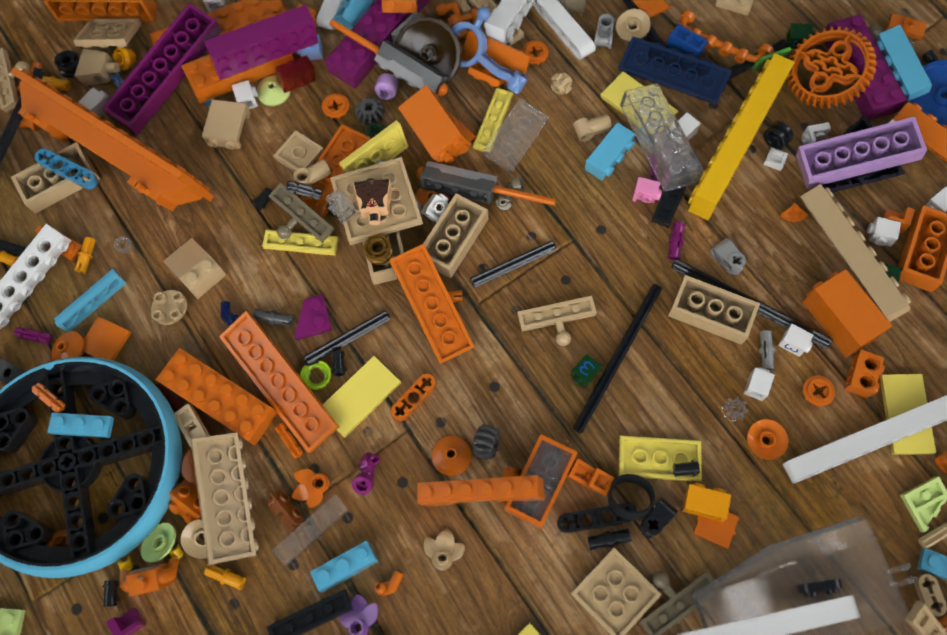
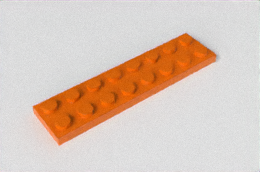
[150,0,286,45]
[219,311,340,453]

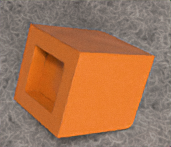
[883,207,915,233]

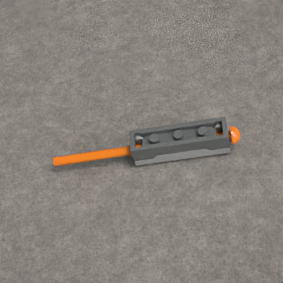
[329,19,448,96]
[416,161,556,206]

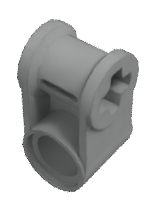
[594,14,614,49]
[710,238,746,275]

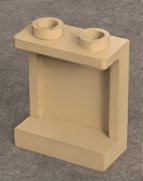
[202,100,251,150]

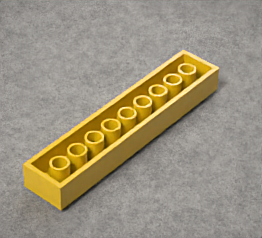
[688,53,795,221]

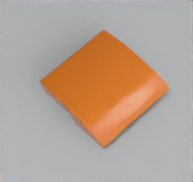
[83,317,131,361]

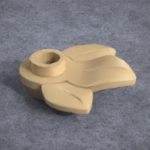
[424,529,465,570]

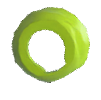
[300,361,332,390]

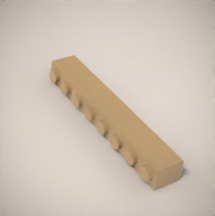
[800,184,911,322]

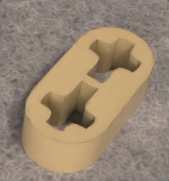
[914,574,947,616]

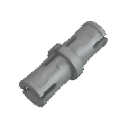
[759,330,775,371]

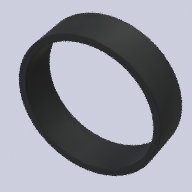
[608,474,655,520]

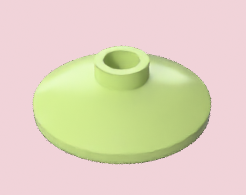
[256,75,291,106]
[141,523,176,563]

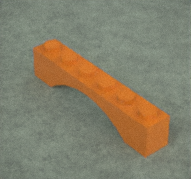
[417,475,544,507]

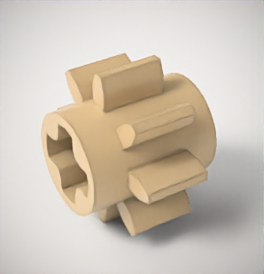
[551,73,572,95]

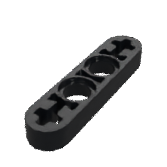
[557,503,637,534]

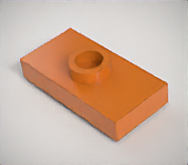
[886,13,927,40]

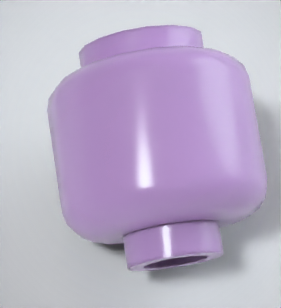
[374,73,399,100]

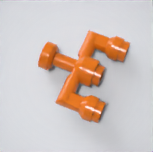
[435,2,477,40]

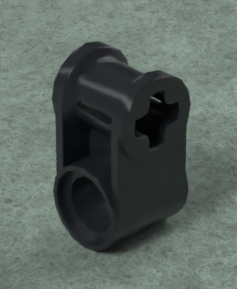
[640,497,678,538]

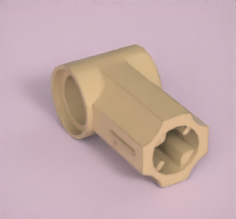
[573,114,612,142]
[293,159,331,186]

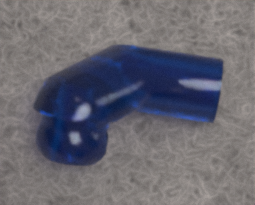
[221,301,239,325]

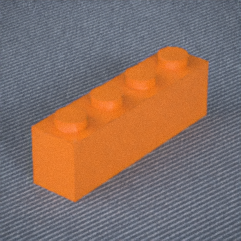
[893,102,947,163]

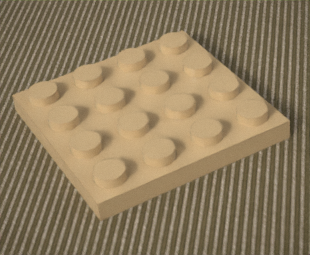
[330,157,423,245]

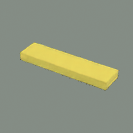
[473,88,513,154]
[262,230,339,256]

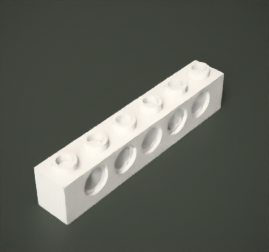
[0,224,72,330]

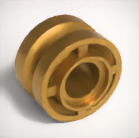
[364,234,393,265]

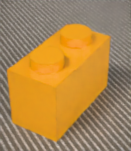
[682,483,731,522]

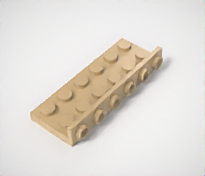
[190,433,258,565]

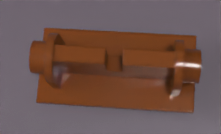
[267,490,306,532]

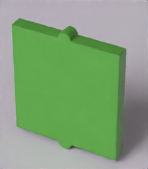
[752,47,791,71]

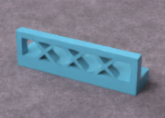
[54,269,126,332]

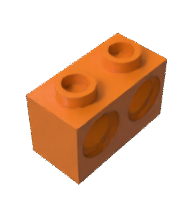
[844,349,885,398]

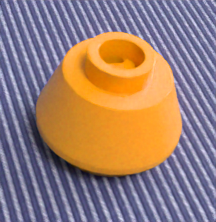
[113,47,136,70]

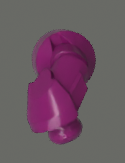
[352,452,380,495]

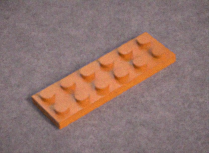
[295,124,372,218]
[389,244,474,365]

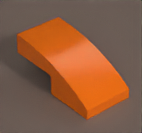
[567,458,615,496]

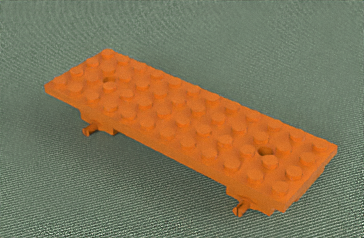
[10,67,214,212]

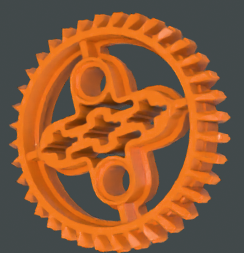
[787,26,877,109]

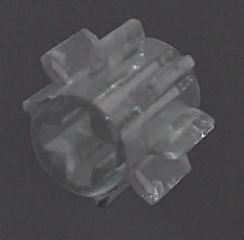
[722,396,749,422]

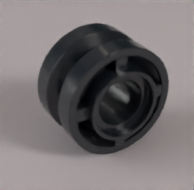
[54,50,80,78]
[763,121,794,150]

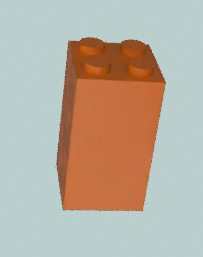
[398,85,472,165]
[802,269,892,358]

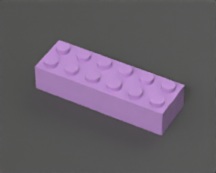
[796,116,927,189]

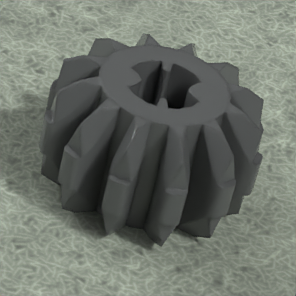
[355,96,385,127]
[472,424,501,460]

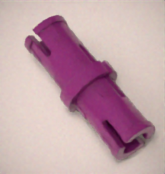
[667,222,685,261]

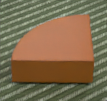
[780,202,808,222]

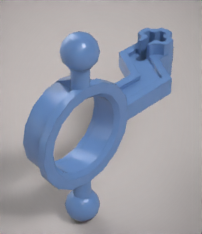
[452,7,528,94]

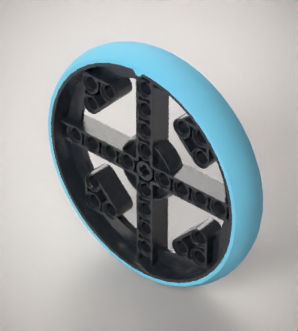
[0,357,182,578]

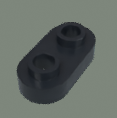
[797,579,843,597]

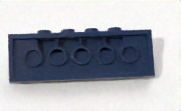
[618,36,732,105]

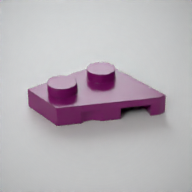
[295,294,332,340]

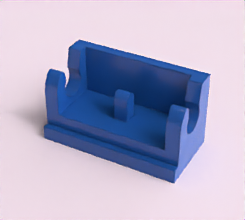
[666,24,708,59]

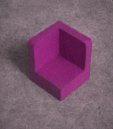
[106,608,146,635]

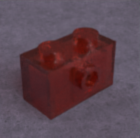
[275,55,316,93]

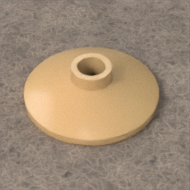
[616,9,651,42]
[181,518,207,559]

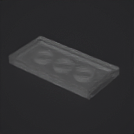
[482,98,549,174]

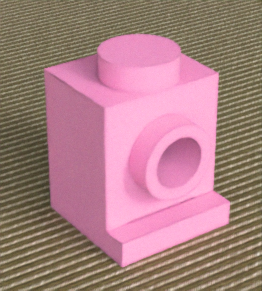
[632,177,662,203]

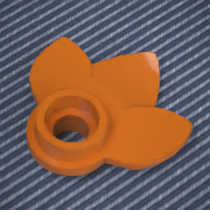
[291,469,330,508]

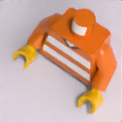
[117,544,183,597]

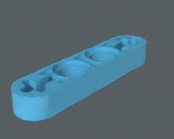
[34,149,98,189]

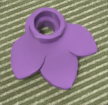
[339,594,378,635]

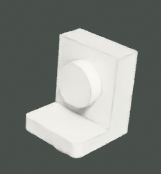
[801,122,831,145]

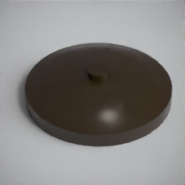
[395,17,462,89]

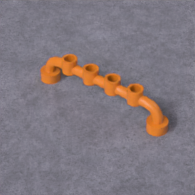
[680,10,774,64]

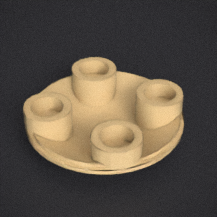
[151,290,187,325]

